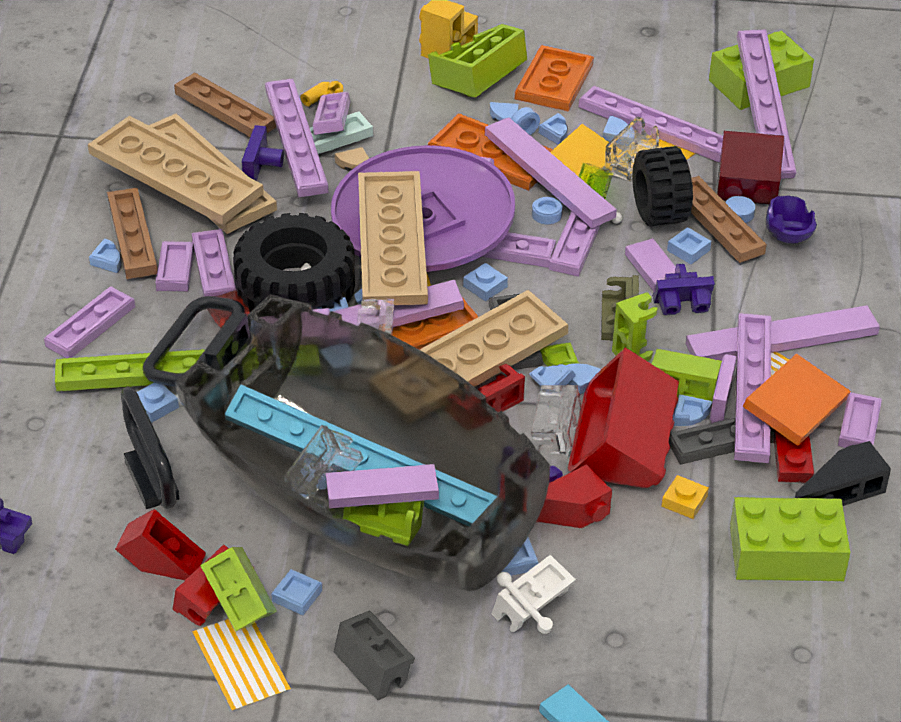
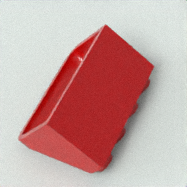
[568,347,679,488]

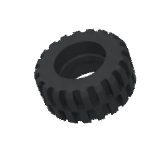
[233,213,355,316]

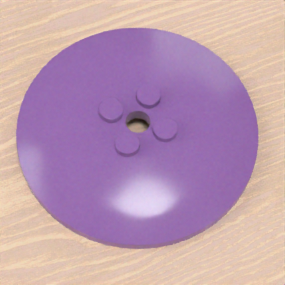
[331,145,515,272]

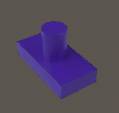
[242,125,284,181]

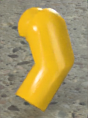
[300,81,344,107]

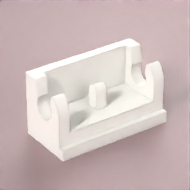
[491,555,576,632]

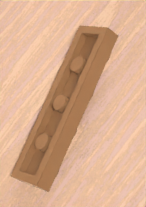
[174,72,276,137]
[691,176,767,263]
[107,188,157,279]

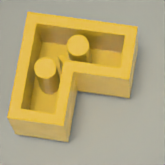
[419,0,478,59]

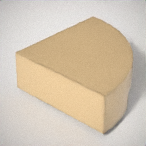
[335,147,369,169]

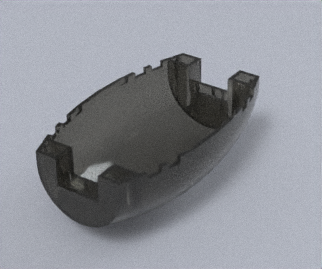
[175,295,550,591]

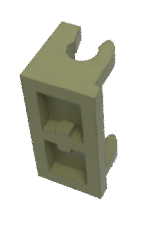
[601,275,639,341]

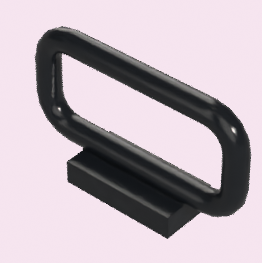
[143,296,253,387]
[121,386,180,509]

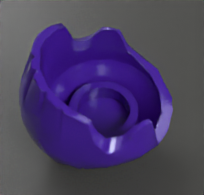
[766,195,817,244]

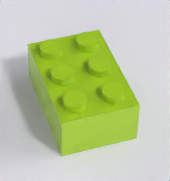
[709,30,814,110]
[730,497,851,581]

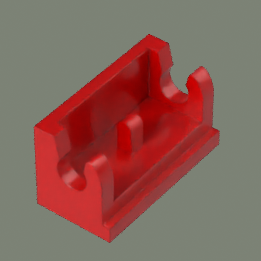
[449,364,525,429]
[172,544,254,626]

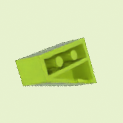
[428,24,527,98]

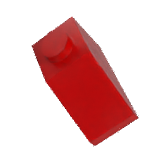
[528,464,612,528]
[115,509,206,581]

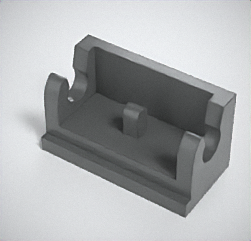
[334,610,415,700]

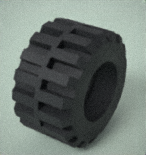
[632,146,693,226]

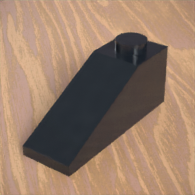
[795,441,891,506]

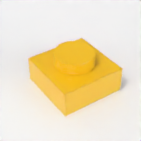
[661,475,709,519]

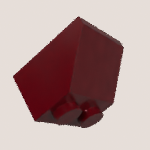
[717,130,784,204]

